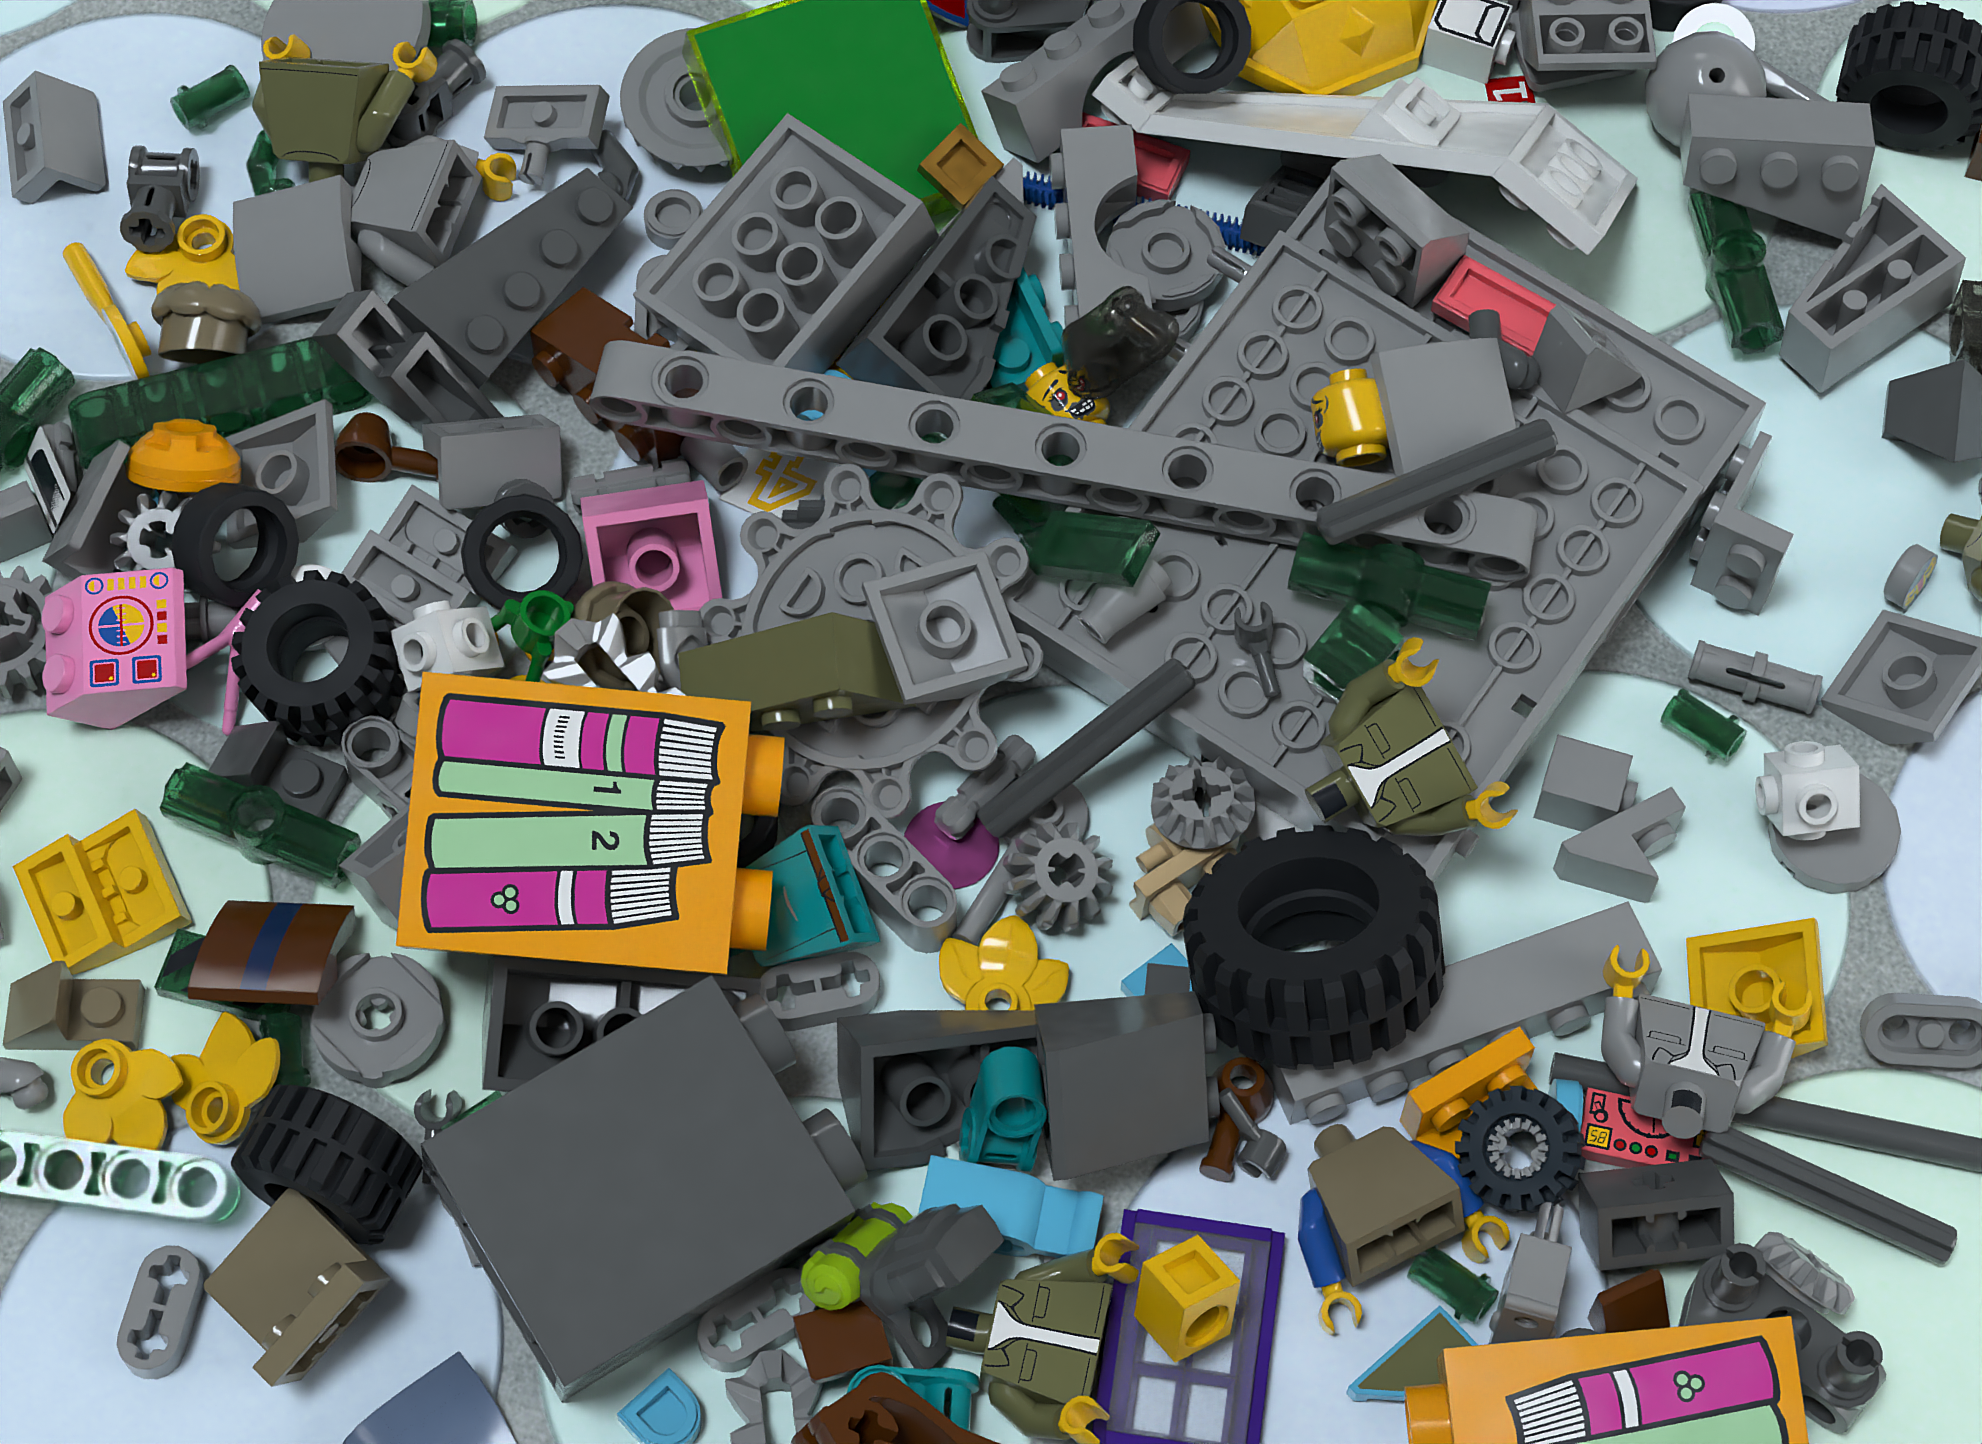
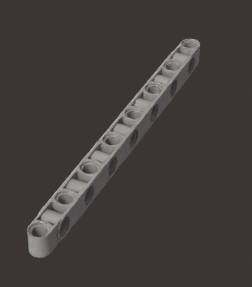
[589,340,1538,582]

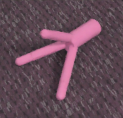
[186,589,261,736]

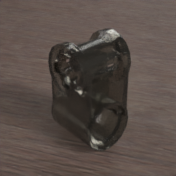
[1061,286,1179,400]

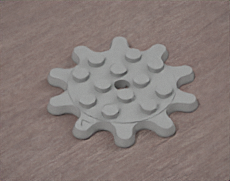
[699,464,1043,819]

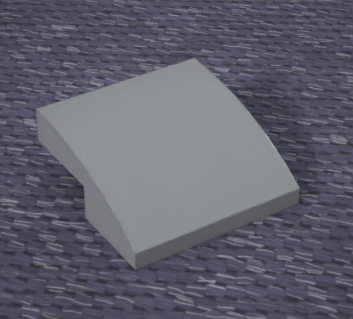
[233,175,362,325]
[1370,338,1517,477]
[341,484,518,625]

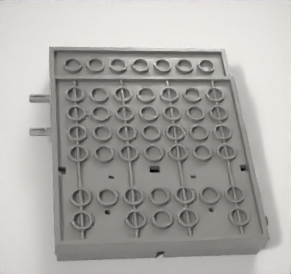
[1001,158,1766,884]

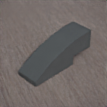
[312,289,504,433]

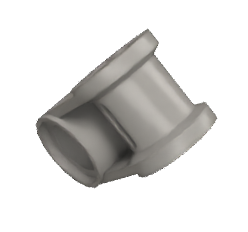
[341,715,415,820]

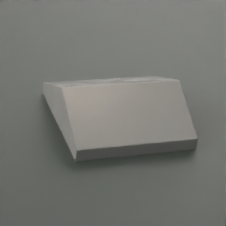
[225,399,338,549]
[861,550,1028,705]
[1821,610,1982,744]

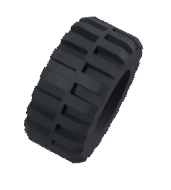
[1183,825,1445,1070]

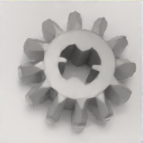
[110,490,221,593]
[1002,820,1113,932]

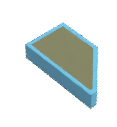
[1346,1305,1478,1402]

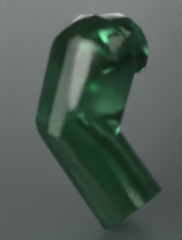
[246,130,295,196]

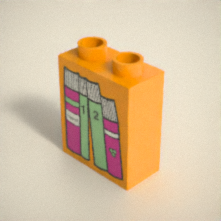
[396,672,785,976]
[1404,1316,1809,1444]

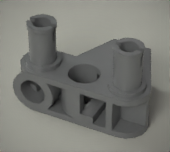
[966,0,1095,63]
[1678,1243,1887,1434]

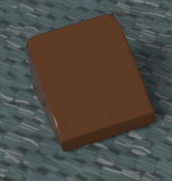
[1587,1268,1670,1334]

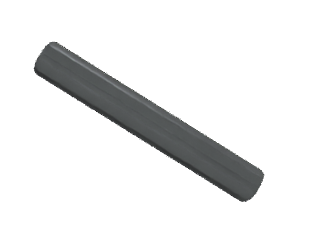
[1316,419,1558,545]
[978,658,1196,838]
[1699,1126,1957,1264]

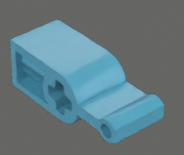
[918,1155,1104,1258]

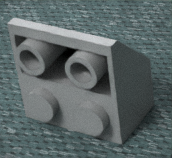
[1518,0,1657,71]
[1324,154,1470,308]

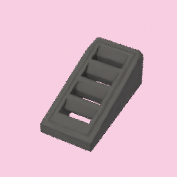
[1240,165,1326,248]

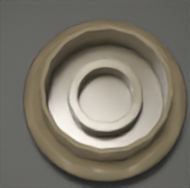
[151,281,262,364]
[570,581,674,691]

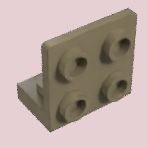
[204,1188,391,1387]

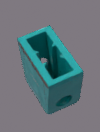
[729,825,881,967]

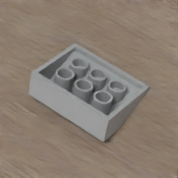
[633,113,939,374]

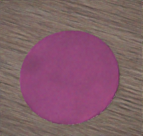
[904,801,999,889]

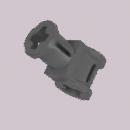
[386,39,486,148]
[120,145,200,253]

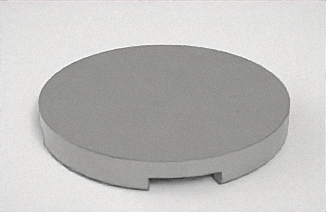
[261,0,431,71]

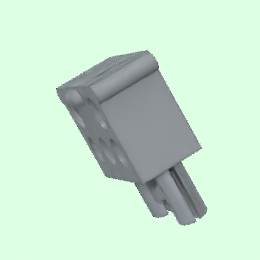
[1489,1202,1572,1344]

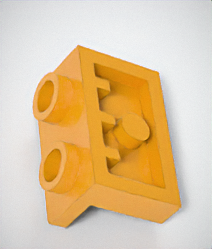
[1399,1026,1538,1162]

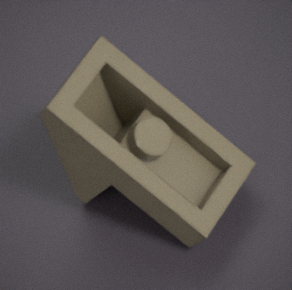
[3,961,145,1051]

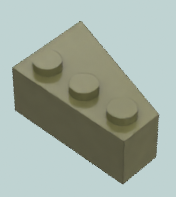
[678,612,916,734]

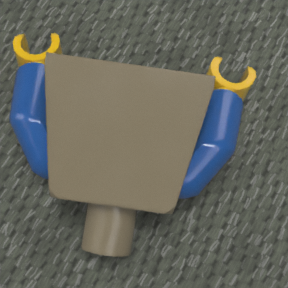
[1298,1124,1509,1336]

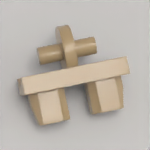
[1129,823,1240,936]

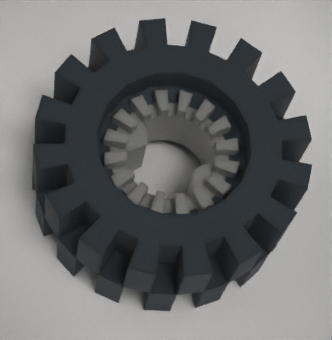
[1455,1086,1586,1213]

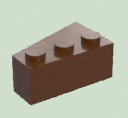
[529,287,699,469]

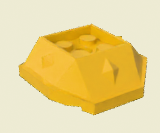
[1199,0,1439,96]

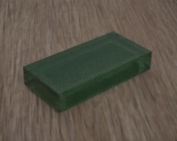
[1029,510,1161,587]

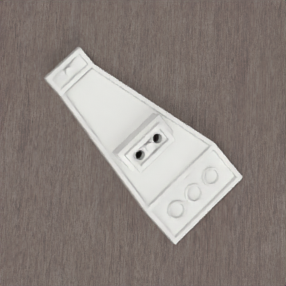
[1092,53,1638,256]

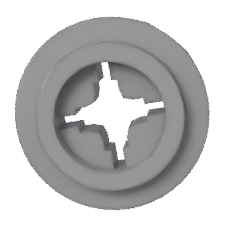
[1150,755,1255,849]
[1754,1232,1855,1315]

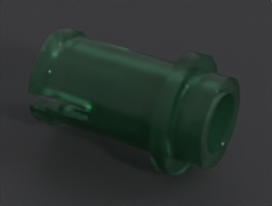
[170,65,250,130]
[1660,688,1747,762]
[259,1012,311,1098]
[1407,1245,1499,1325]

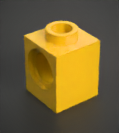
[1134,1235,1240,1363]

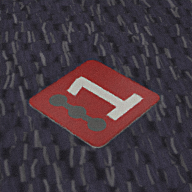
[1484,76,1536,103]

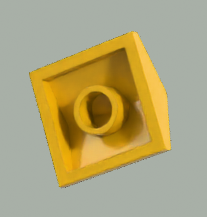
[1686,918,1828,1059]

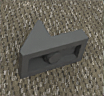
[204,721,349,831]

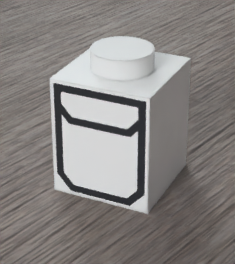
[1421,0,1517,84]

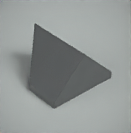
[1881,359,1982,463]

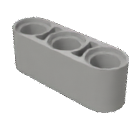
[811,786,957,954]

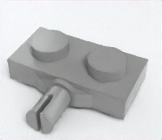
[484,85,610,185]

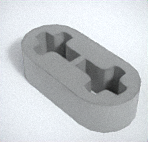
[760,952,880,1031]
[116,1245,206,1379]
[697,1267,818,1372]

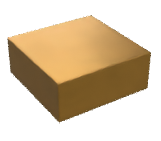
[917,123,1004,211]

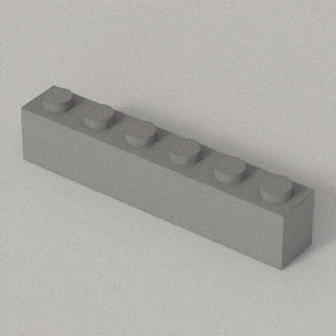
[1262,901,1662,1125]

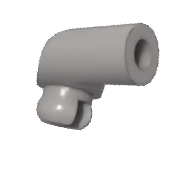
[0,1057,49,1110]

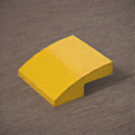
[13,809,192,975]

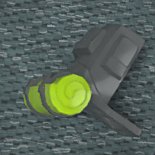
[800,1202,1004,1369]

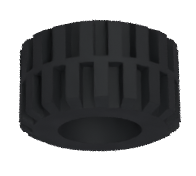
[1835,1,1982,152]
[231,570,406,747]
[230,1084,423,1245]

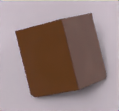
[793,1300,893,1384]

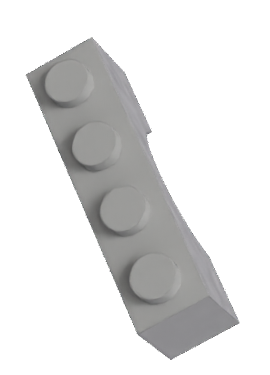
[981,0,1210,163]
[1049,124,1154,365]

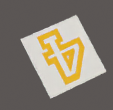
[718,448,841,518]

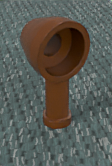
[334,412,438,483]
[1199,1057,1274,1182]

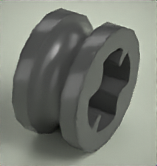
[494,479,555,538]

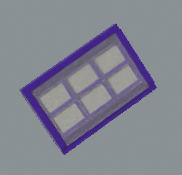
[1092,1209,1285,1444]

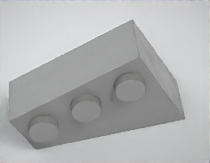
[1680,93,1875,239]
[1779,184,1966,393]

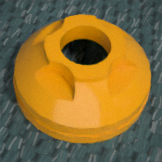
[125,419,242,492]

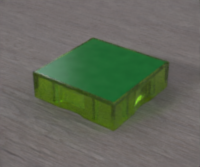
[682,0,979,217]

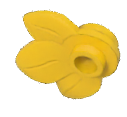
[125,214,240,295]
[939,915,1069,1010]
[171,1011,281,1145]
[63,1039,183,1164]

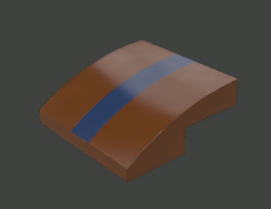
[187,900,356,1005]

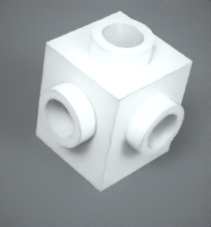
[391,601,505,692]
[1755,741,1860,840]

